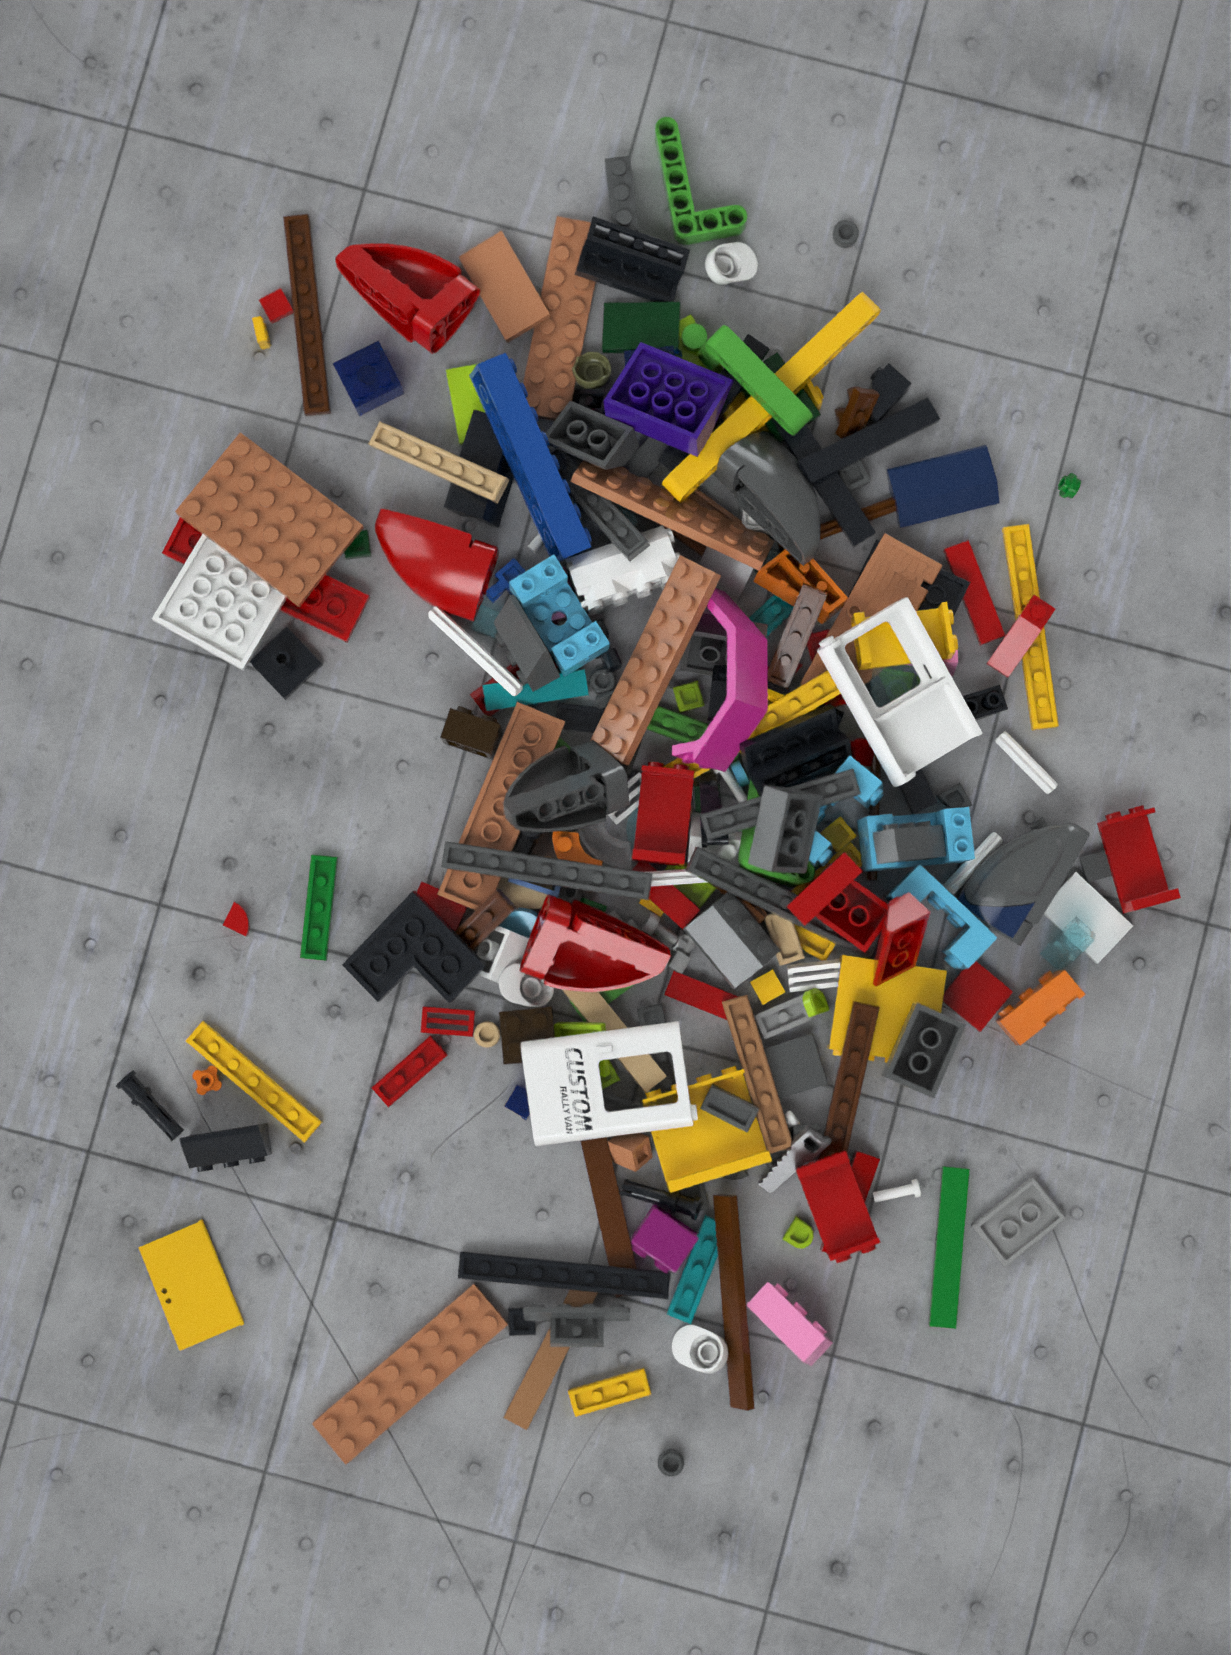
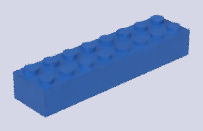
[469,353,592,563]

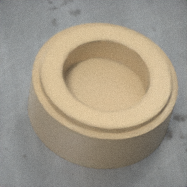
[474,1021,501,1048]

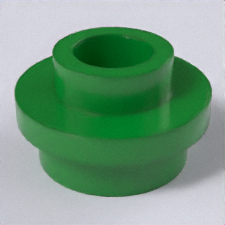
[1058,473,1081,498]

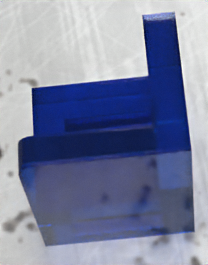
[505,1083,530,1120]

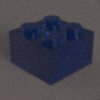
[333,340,404,416]

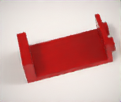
[632,762,694,867]
[1097,805,1181,913]
[795,1150,881,1263]

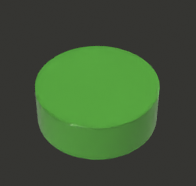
[682,324,707,351]

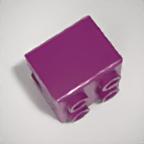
[631,1204,698,1274]

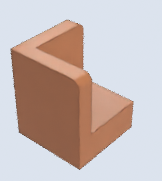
[608,1133,653,1172]

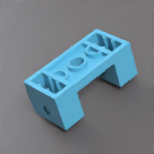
[509,555,610,677]
[809,756,884,868]
[857,807,975,872]
[885,864,997,970]

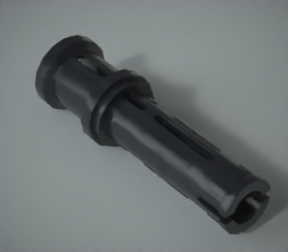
[116,1070,184,1141]
[621,1179,702,1220]

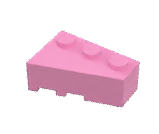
[746,1282,833,1366]

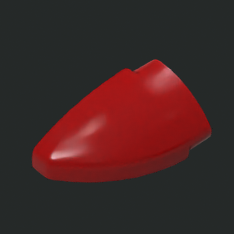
[335,243,480,354]
[374,509,499,622]
[519,894,671,992]

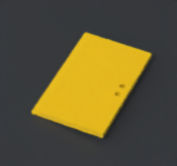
[138,1219,244,1351]

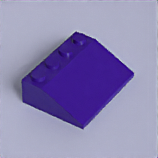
[604,342,733,457]

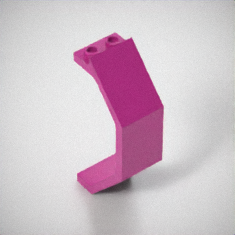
[672,588,768,772]

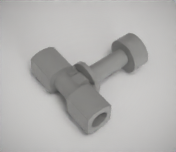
[640,913,695,974]

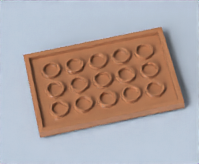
[175,432,364,607]

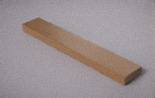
[722,994,793,1154]
[503,1290,598,1430]

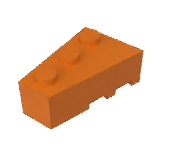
[753,549,848,624]
[996,970,1086,1046]

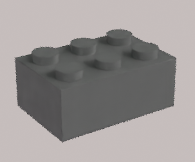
[881,1003,966,1098]

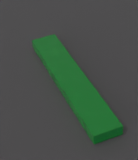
[928,1166,970,1329]

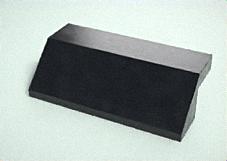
[574,216,690,302]
[444,410,514,528]
[739,703,852,796]

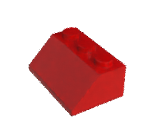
[815,864,888,953]
[873,892,930,987]

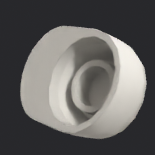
[705,242,758,285]
[499,963,554,1008]
[672,1325,729,1374]

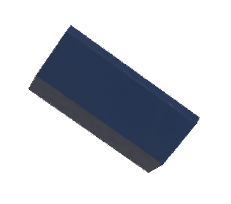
[886,445,1000,528]

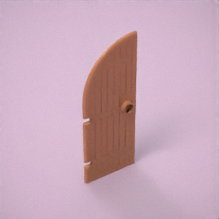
[800,533,943,685]

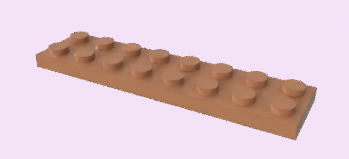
[523,216,596,421]
[571,460,775,571]
[590,555,721,765]
[437,702,566,910]
[312,1283,509,1465]

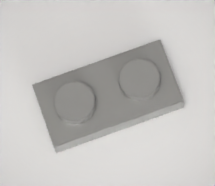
[754,995,812,1040]

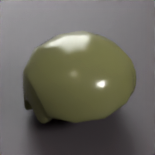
[572,352,612,389]

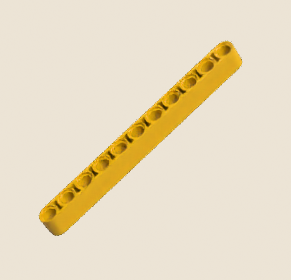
[662,292,881,503]

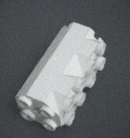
[565,525,680,616]

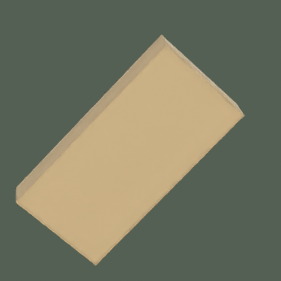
[765,913,805,966]

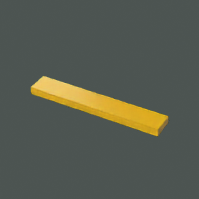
[186,1021,322,1143]

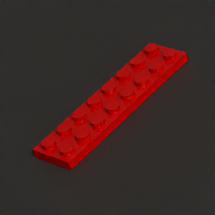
[162,517,370,643]

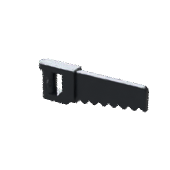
[699,773,729,848]

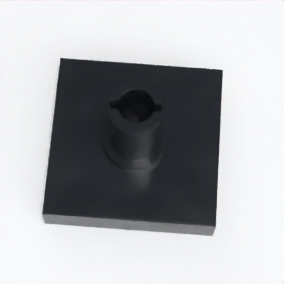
[250,627,323,700]

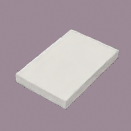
[1044,872,1133,964]

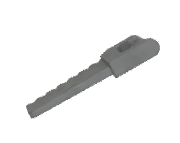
[758,1125,831,1193]

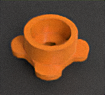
[192,1066,222,1095]

